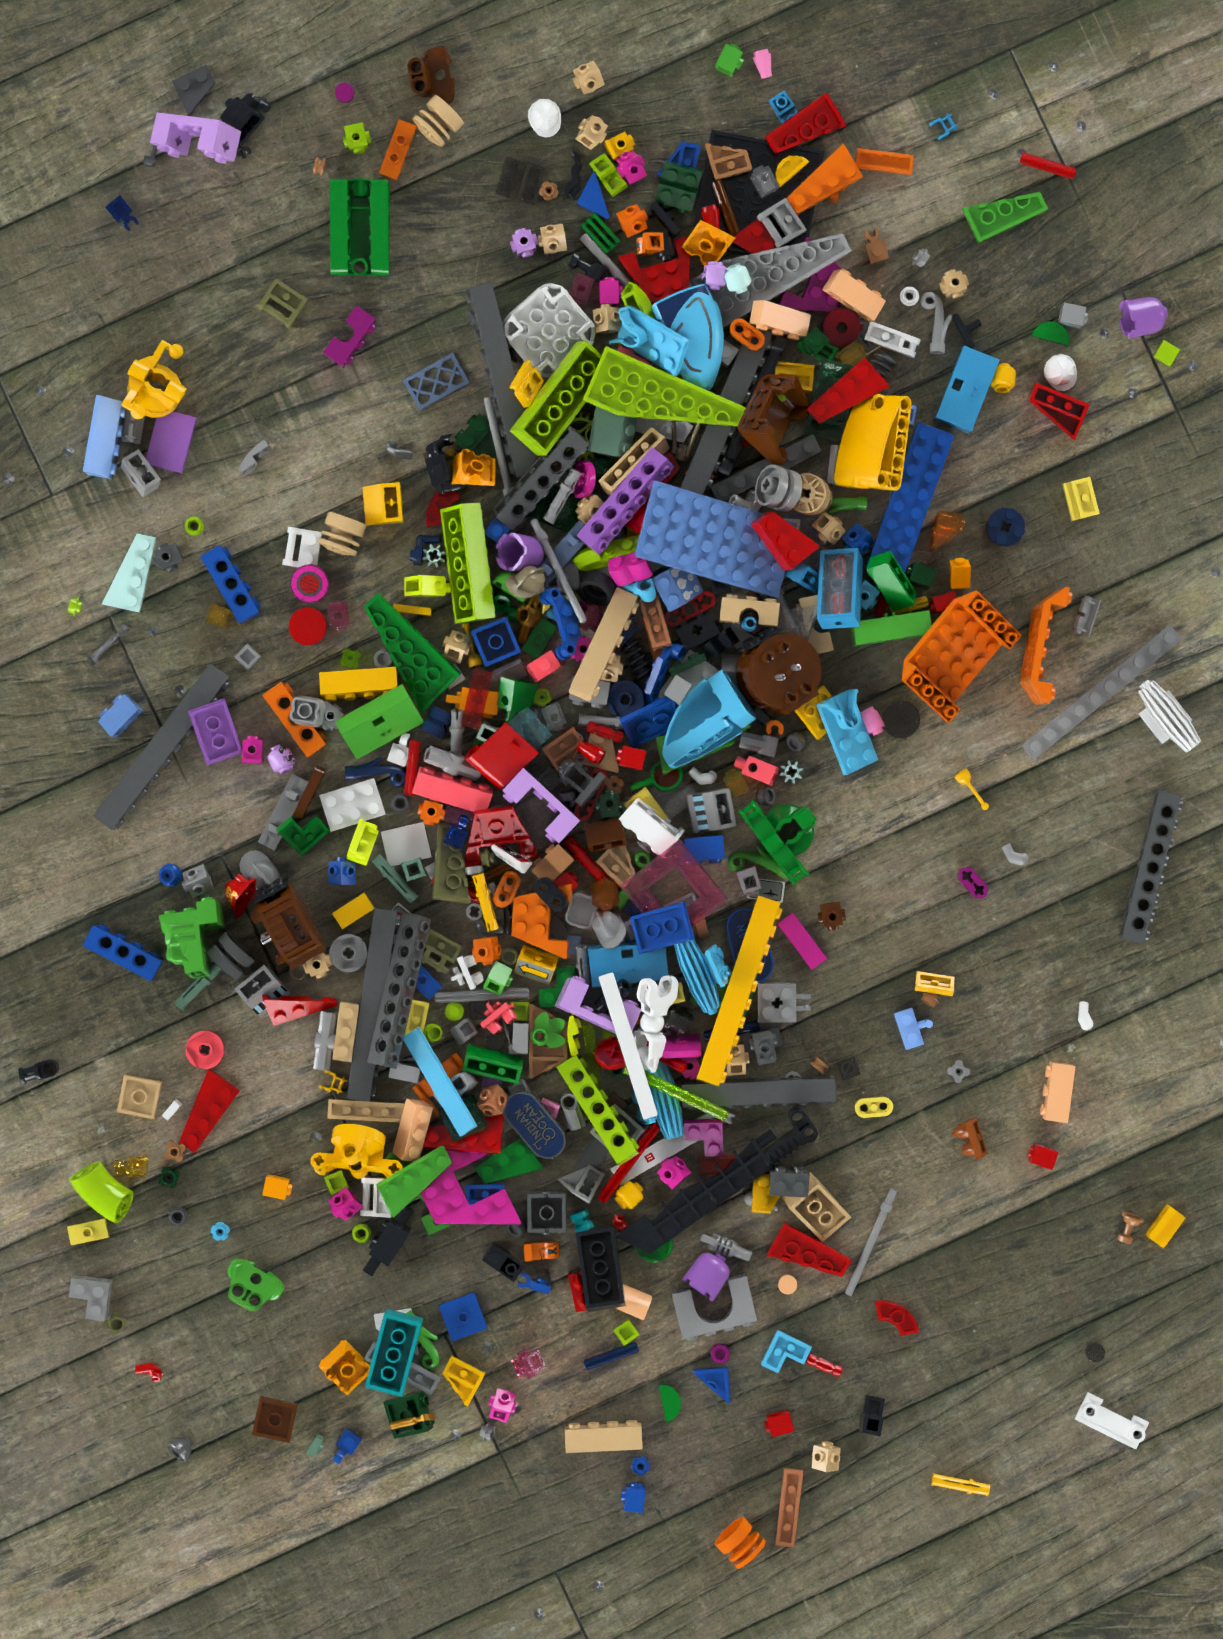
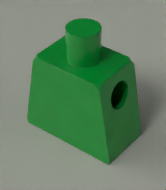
[497,677,539,723]

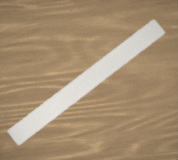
[599,972,658,1120]

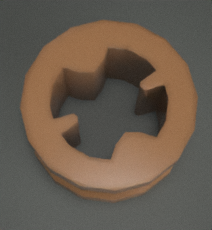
[313,157,326,176]
[810,1056,829,1074]

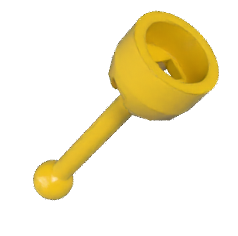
[462,623,484,668]
[954,768,989,810]

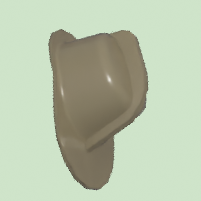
[506,566,545,598]

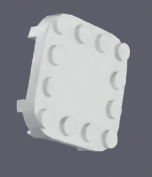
[502,283,595,378]

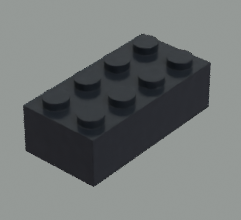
[576,1227,626,1312]

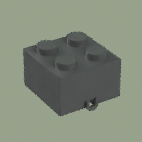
[527,1191,566,1235]

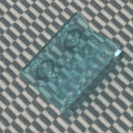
[507,707,552,749]

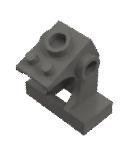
[557,758,607,807]
[741,1026,782,1065]

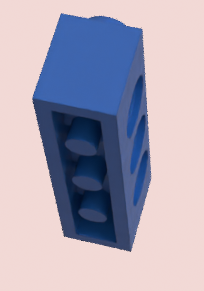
[200,545,261,624]
[83,923,164,981]

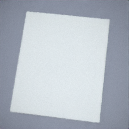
[381,822,432,866]

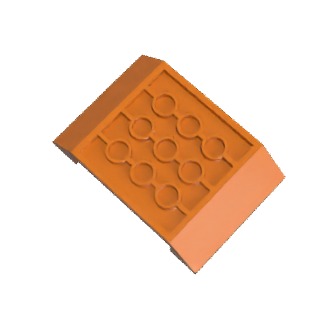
[1019,587,1072,705]
[902,590,1022,724]

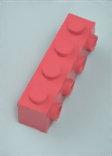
[412,766,493,812]

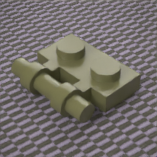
[421,928,463,975]

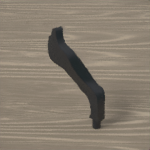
[564,151,582,201]

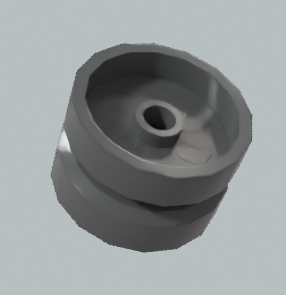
[207,932,256,980]

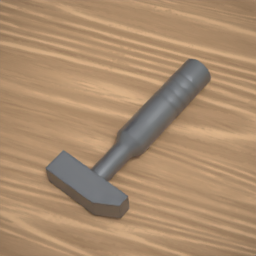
[92,624,131,659]

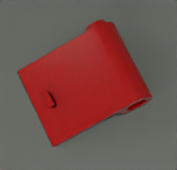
[465,722,539,789]

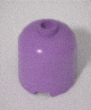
[1119,297,1168,339]
[496,533,544,572]
[681,1253,730,1302]

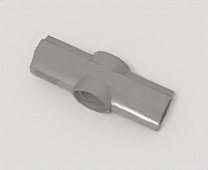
[424,745,481,781]
[313,1011,337,1071]

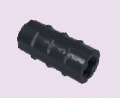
[595,979,633,1014]

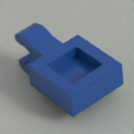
[518,1272,551,1294]
[333,1428,362,1464]

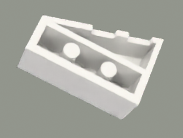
[619,798,685,857]

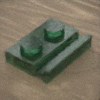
[668,652,707,677]

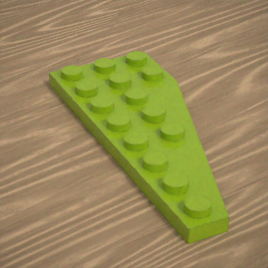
[583,346,746,427]

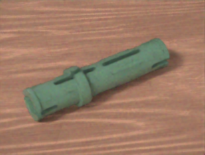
[371,854,419,904]
[174,961,222,1011]

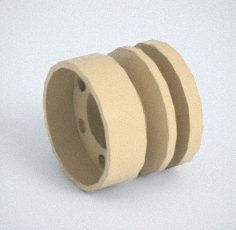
[412,95,464,148]
[793,473,833,517]
[318,512,366,556]

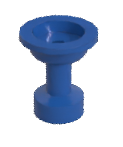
[159,864,182,887]

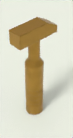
[390,1413,435,1430]

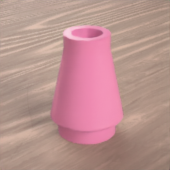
[753,49,772,79]

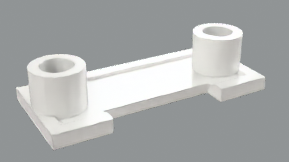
[1075,1392,1149,1449]

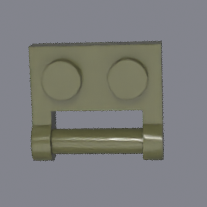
[257,278,308,329]

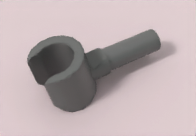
[144,145,157,167]

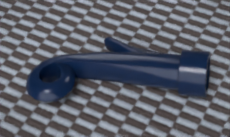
[345,756,406,787]

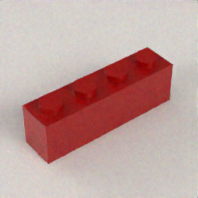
[615,746,646,771]

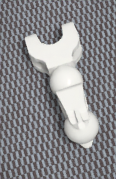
[633,975,678,1073]

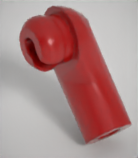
[613,1214,629,1232]
[135,1363,163,1382]

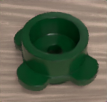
[158,1167,180,1188]

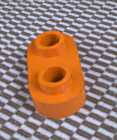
[729,319,765,351]
[492,871,520,908]

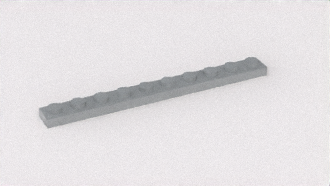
[1021,625,1182,760]

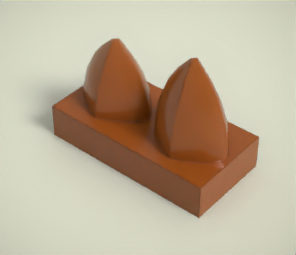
[952,1117,988,1159]

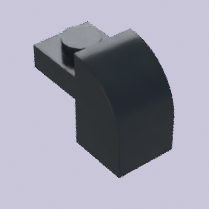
[859,1395,885,1437]

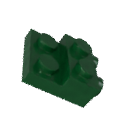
[655,161,703,213]
[454,413,506,458]
[383,1391,435,1439]

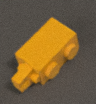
[445,687,499,719]

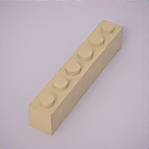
[569,587,639,702]

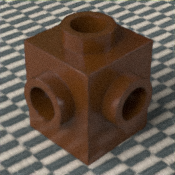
[817,901,846,931]

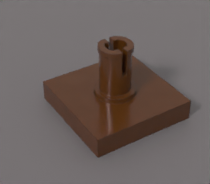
[252,1396,298,1443]

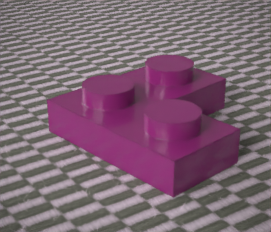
[684,1119,724,1157]

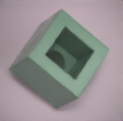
[401,857,426,881]

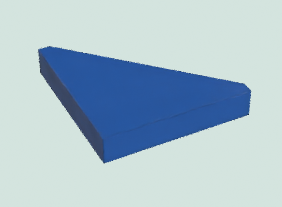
[577,172,610,220]
[693,1367,730,1403]

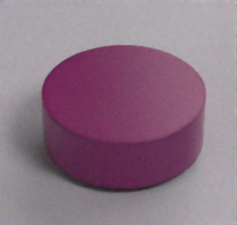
[335,83,354,103]
[710,1343,730,1364]

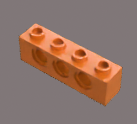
[262,682,328,758]

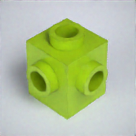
[343,122,371,154]

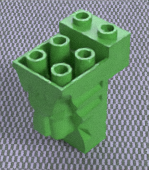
[159,897,225,979]

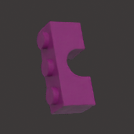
[323,305,377,368]

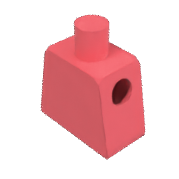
[525,649,565,684]
[734,756,780,787]

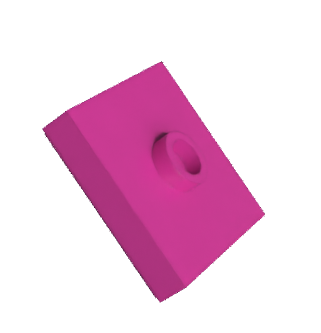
[662,1034,701,1058]

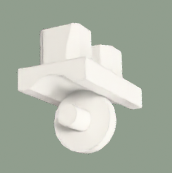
[451,955,485,990]

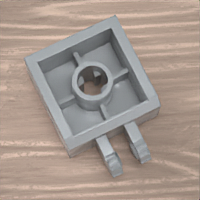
[756,982,811,1023]

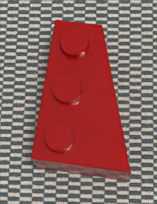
[1027,382,1090,440]
[750,511,820,571]

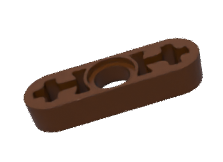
[293,765,326,819]

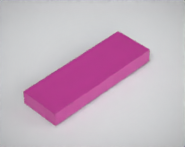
[777,912,827,970]

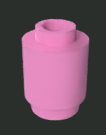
[860,706,885,736]

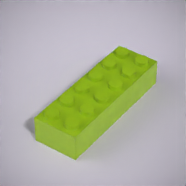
[510,341,602,456]
[440,503,495,624]

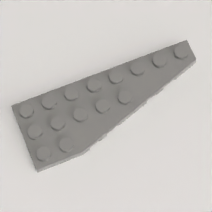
[691,234,852,328]

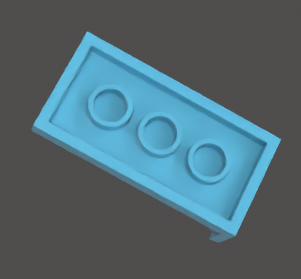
[609,305,690,376]
[816,689,878,775]

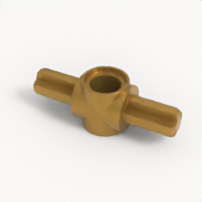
[516,594,542,643]

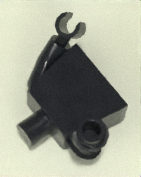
[220,93,271,159]
[423,434,468,495]

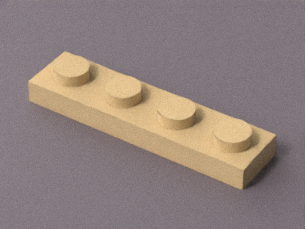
[327,1099,405,1123]

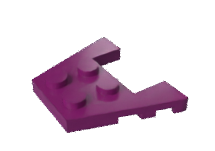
[778,237,842,313]

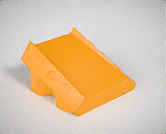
[682,220,735,265]
[451,449,495,486]
[319,1340,371,1395]

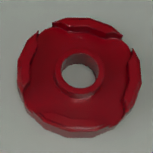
[822,308,860,347]

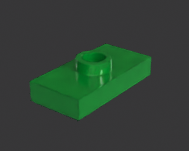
[521,618,558,659]

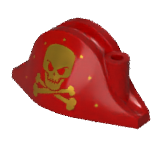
[224,874,256,919]

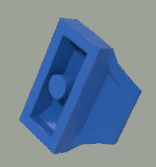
[466,1183,504,1206]

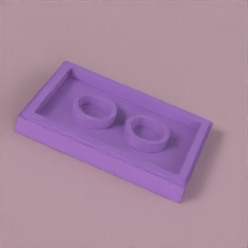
[146,412,197,474]
[188,698,243,765]

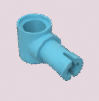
[618,578,657,602]

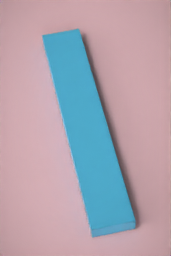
[403,1027,477,1137]

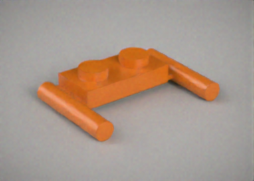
[412,1052,480,1118]

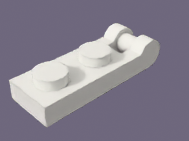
[864,321,921,358]

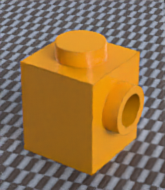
[949,558,971,589]
[262,1174,293,1200]

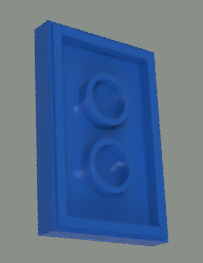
[619,696,677,748]
[630,902,695,954]

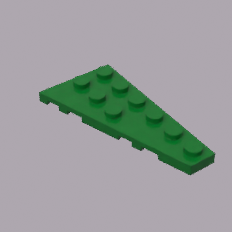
[364,593,461,714]

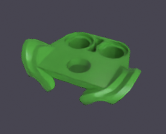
[228,1258,284,1312]

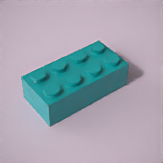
[365,1309,424,1397]

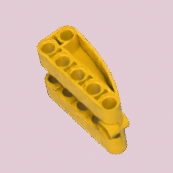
[834,394,912,491]

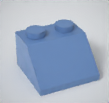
[98,694,144,738]

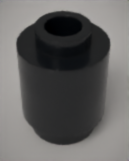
[656,232,676,262]

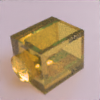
[836,340,867,372]
[205,604,232,630]
[722,768,749,799]

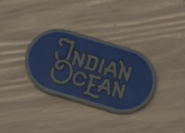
[503,1091,566,1159]

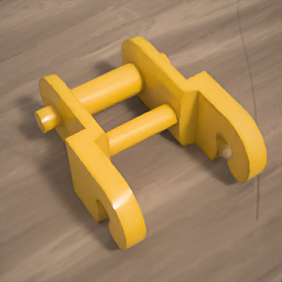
[319,1070,348,1094]

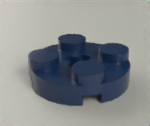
[986,508,1025,547]
[607,680,646,718]

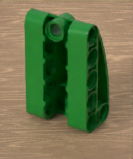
[330,178,390,276]

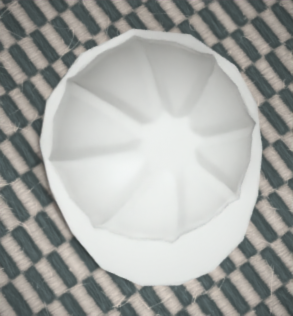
[528,99,561,137]
[1044,354,1077,391]

